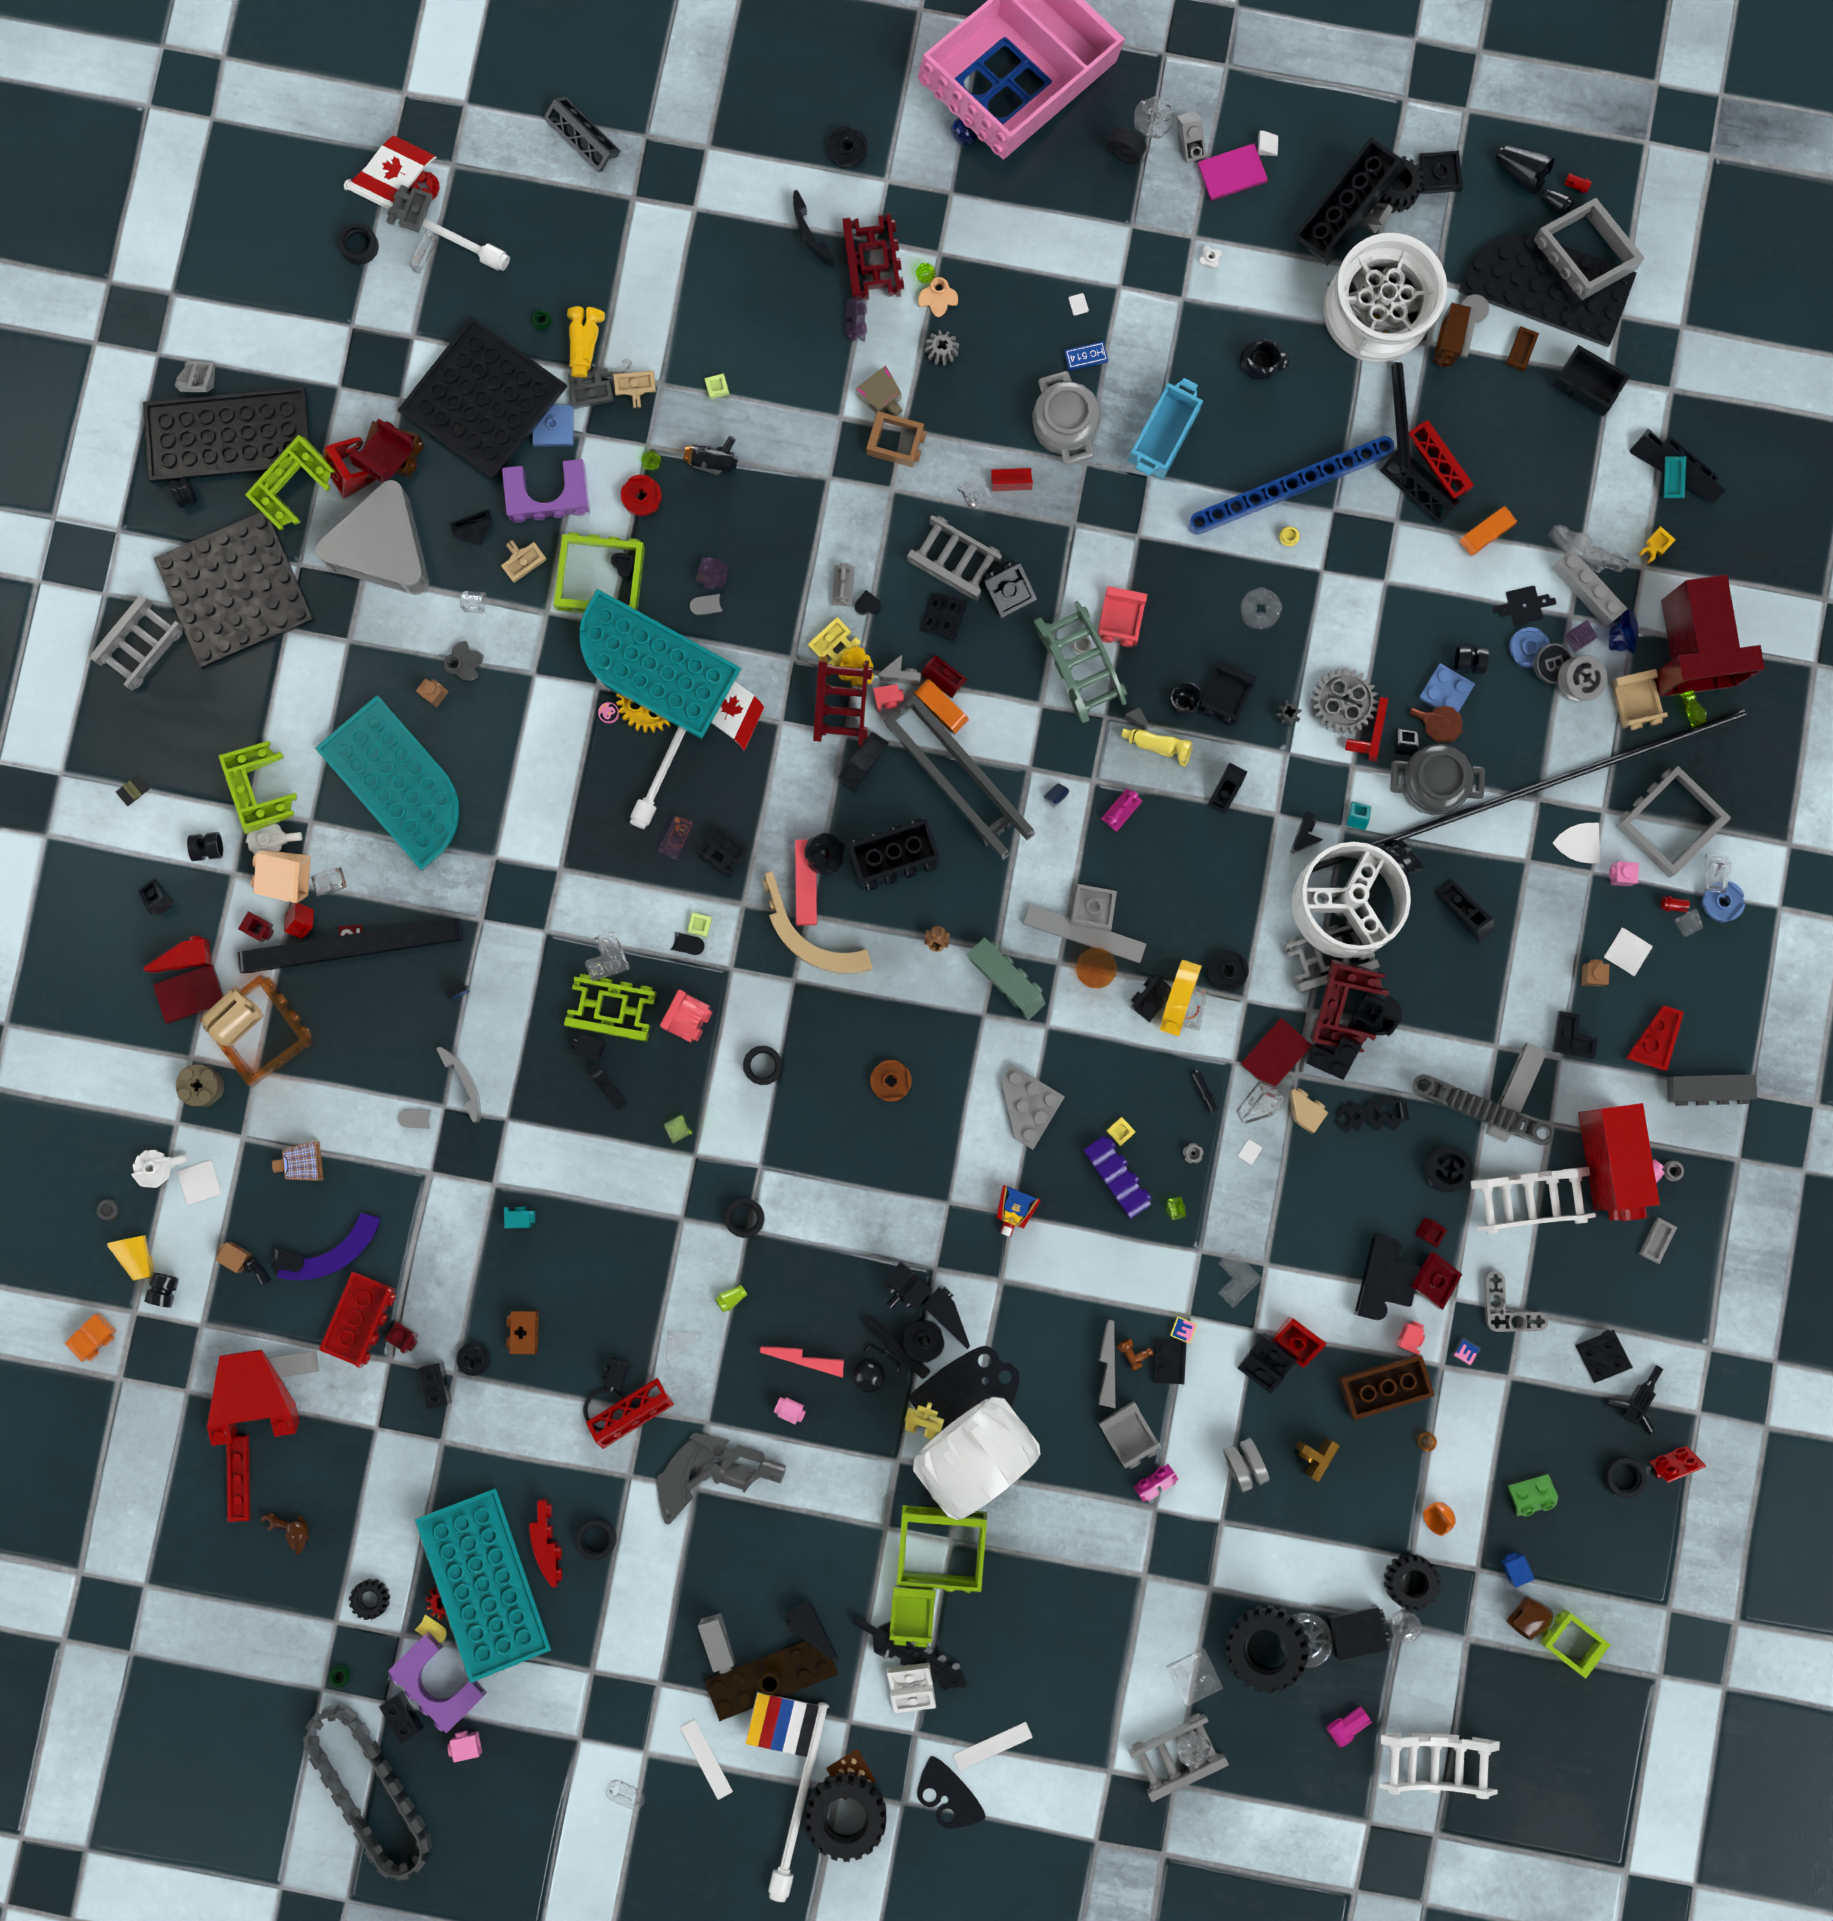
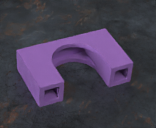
[502,459,590,523]
[388,1631,487,1733]

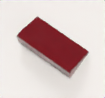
[921,655,967,698]

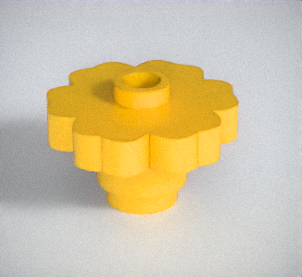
[838,646,874,688]

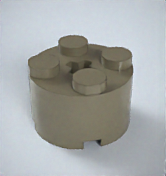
[176,1065,224,1107]

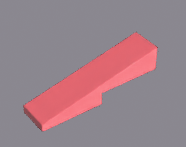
[795,840,817,926]
[760,1346,844,1378]

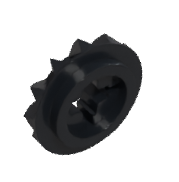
[457,1342,490,1376]

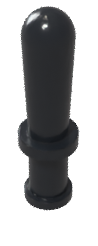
[1191,1069,1219,1113]

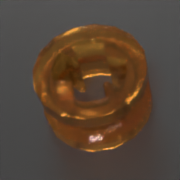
[1417,1431,1437,1452]

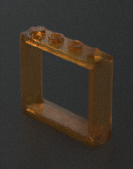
[200,975,313,1087]

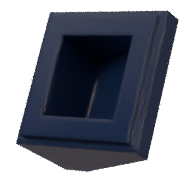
[1044,784,1069,807]

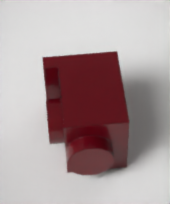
[238,911,274,943]

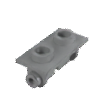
[832,563,854,606]

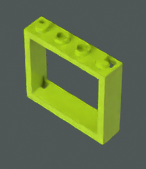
[553,532,645,613]
[897,1505,987,1593]

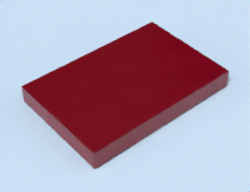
[153,964,224,1024]
[1240,1018,1312,1091]

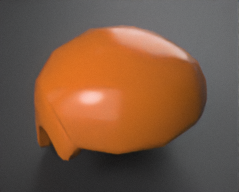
[1423,1502,1456,1536]

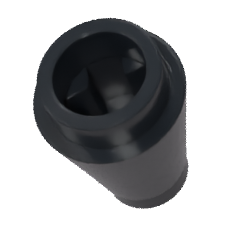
[1542,189,1574,215]

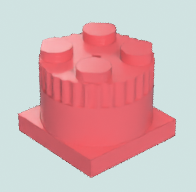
[660,990,712,1043]

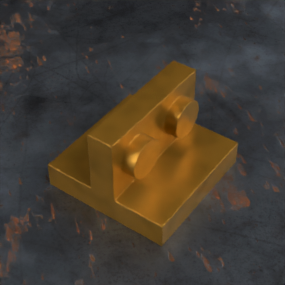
[1295,1437,1340,1482]

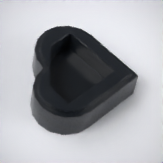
[611,553,635,578]
[855,590,881,615]

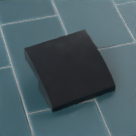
[1237,1333,1298,1393]

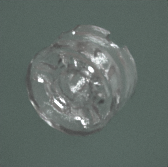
[1389,1610,1421,1642]

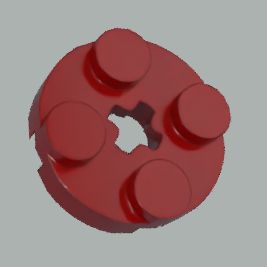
[621,475,662,516]

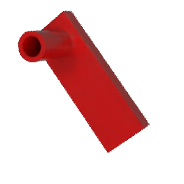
[1345,697,1388,762]

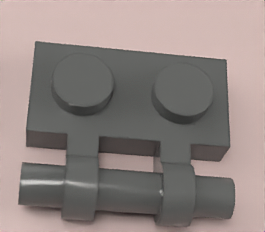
[386,185,433,233]
[568,368,614,409]

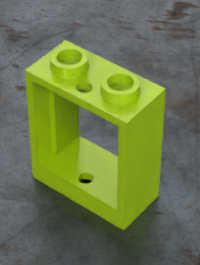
[1540,1609,1611,1679]

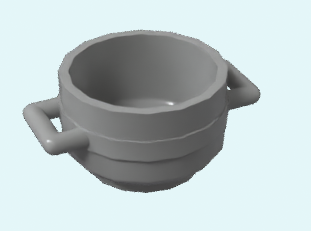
[1032,371,1101,465]

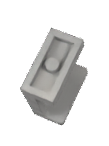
[1098,1401,1161,1469]

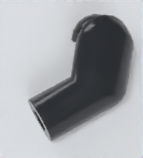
[243,1259,270,1285]

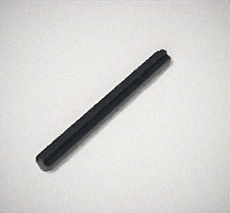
[1391,362,1411,473]

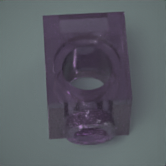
[1564,620,1598,653]

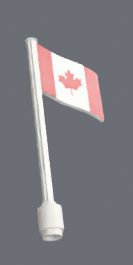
[344,136,510,271]
[630,682,764,830]

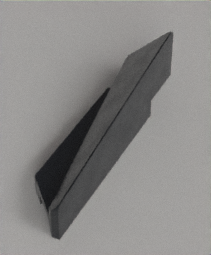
[1629,429,1726,502]

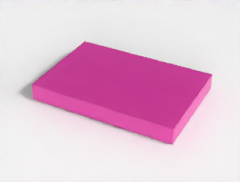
[1197,143,1268,201]

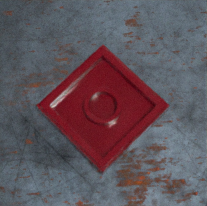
[1411,1252,1463,1310]

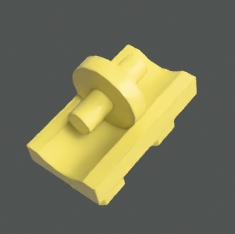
[905,1402,944,1440]

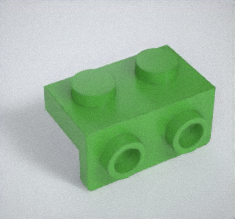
[1508,1474,1558,1516]

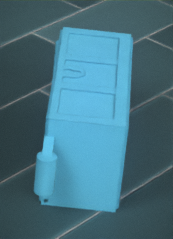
[1128,378,1203,479]

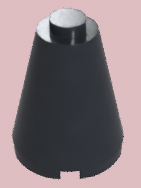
[1496,145,1555,195]

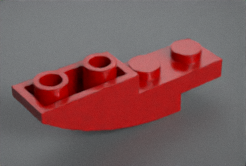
[529,1499,563,1587]

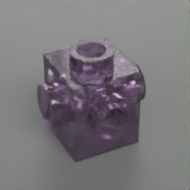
[696,558,730,590]

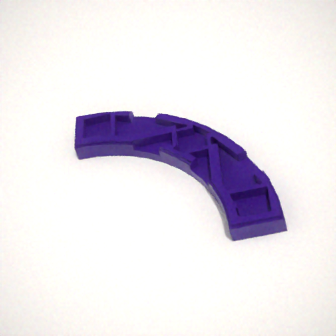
[277,1213,382,1280]

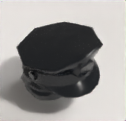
[1240,339,1290,380]
[1375,839,1424,879]

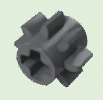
[1275,700,1302,727]

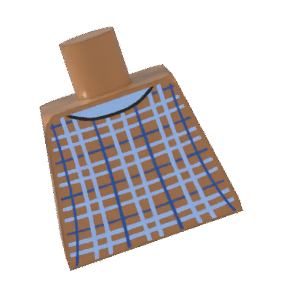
[272,1141,324,1181]

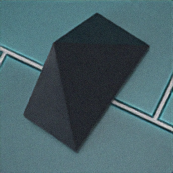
[451,509,492,546]

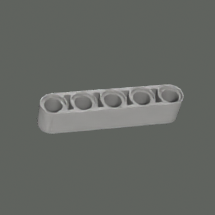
[1486,1042,1546,1142]
[214,1350,319,1378]

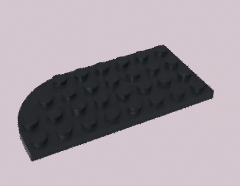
[1458,234,1637,347]

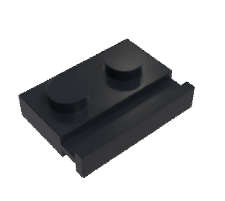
[1153,1340,1187,1385]

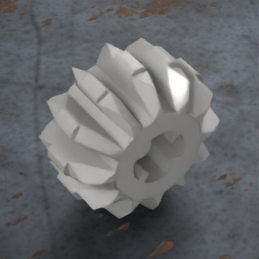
[925,330,959,366]

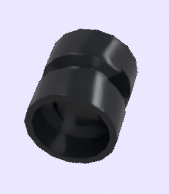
[1454,646,1489,674]
[187,832,224,861]
[144,1272,179,1308]

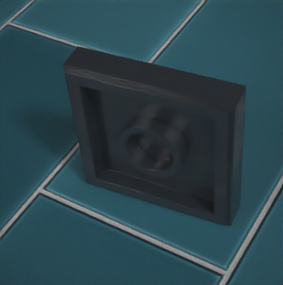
[1418,150,1463,194]

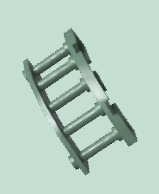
[1034,601,1127,724]

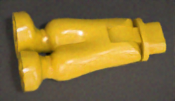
[567,306,605,378]

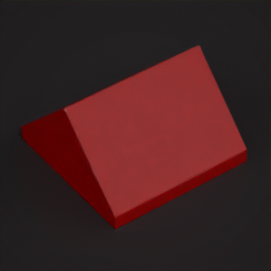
[1272,1317,1327,1368]

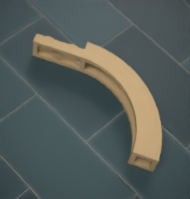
[763,871,873,974]

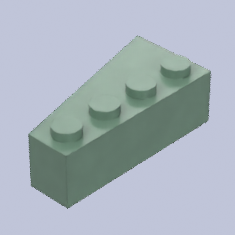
[967,937,1046,1021]

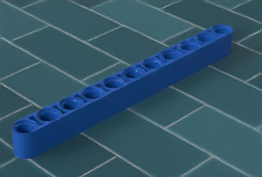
[1188,436,1394,535]

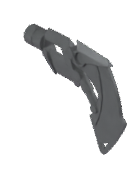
[657,1433,786,1524]

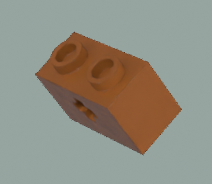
[506,1311,539,1354]

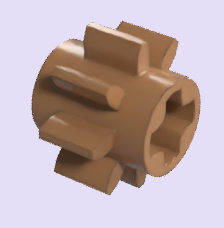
[924,926,950,952]

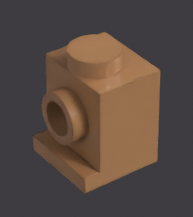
[416,678,449,708]

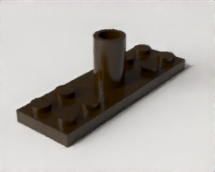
[705,1640,838,1722]

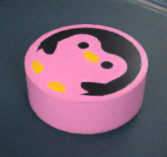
[598,702,619,724]

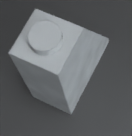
[698,1613,735,1674]

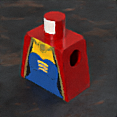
[996,1185,1041,1237]

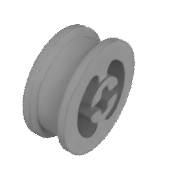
[1557,655,1607,702]

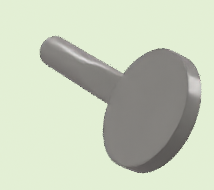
[1460,294,1489,358]

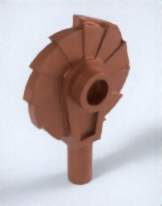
[1409,706,1464,743]

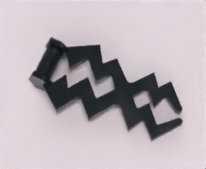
[1335,1095,1410,1133]

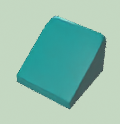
[1346,801,1371,830]

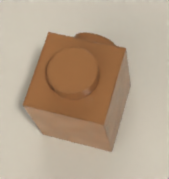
[1581,960,1609,987]

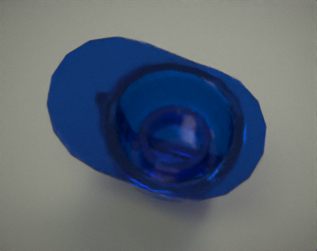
[1609,609,1639,654]

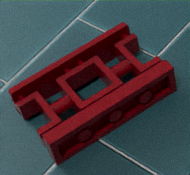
[842,213,904,303]

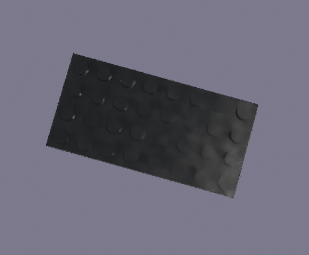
[143,387,310,483]

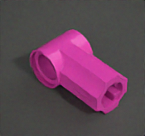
[1326,1706,1372,1747]

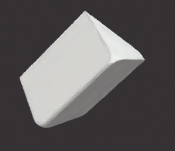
[1257,131,1278,156]

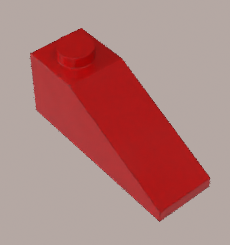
[144,936,212,973]

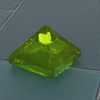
[1166,1196,1186,1220]

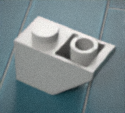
[1176,111,1206,163]

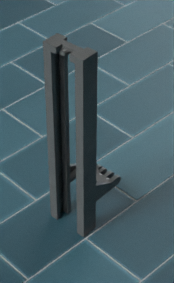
[884,695,1035,860]

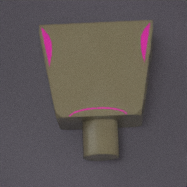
[855,365,903,416]

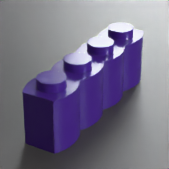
[1083,1136,1152,1219]

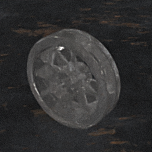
[1279,1612,1334,1668]

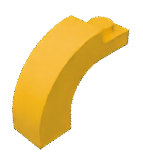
[1159,960,1202,1037]

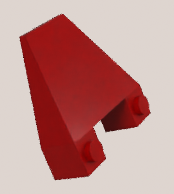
[207,1349,300,1446]

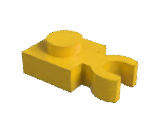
[1638,526,1676,564]

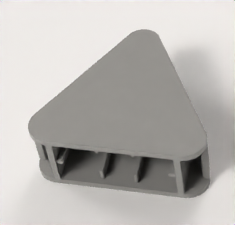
[316,480,429,595]

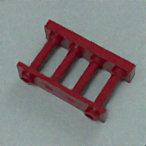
[813,656,873,745]

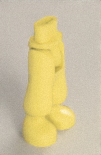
[1121,728,1193,767]

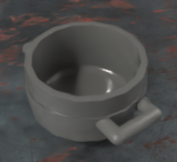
[1390,744,1485,816]

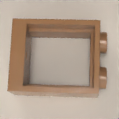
[866,411,927,468]

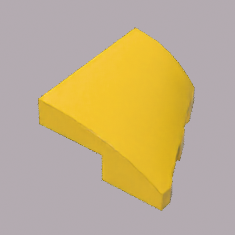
[107,1235,155,1281]

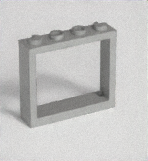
[1534,198,1644,300]
[1616,766,1731,878]

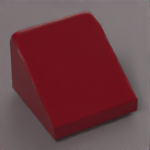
[1415,1218,1447,1248]

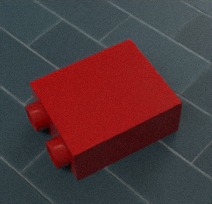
[1578,1103,1660,1221]

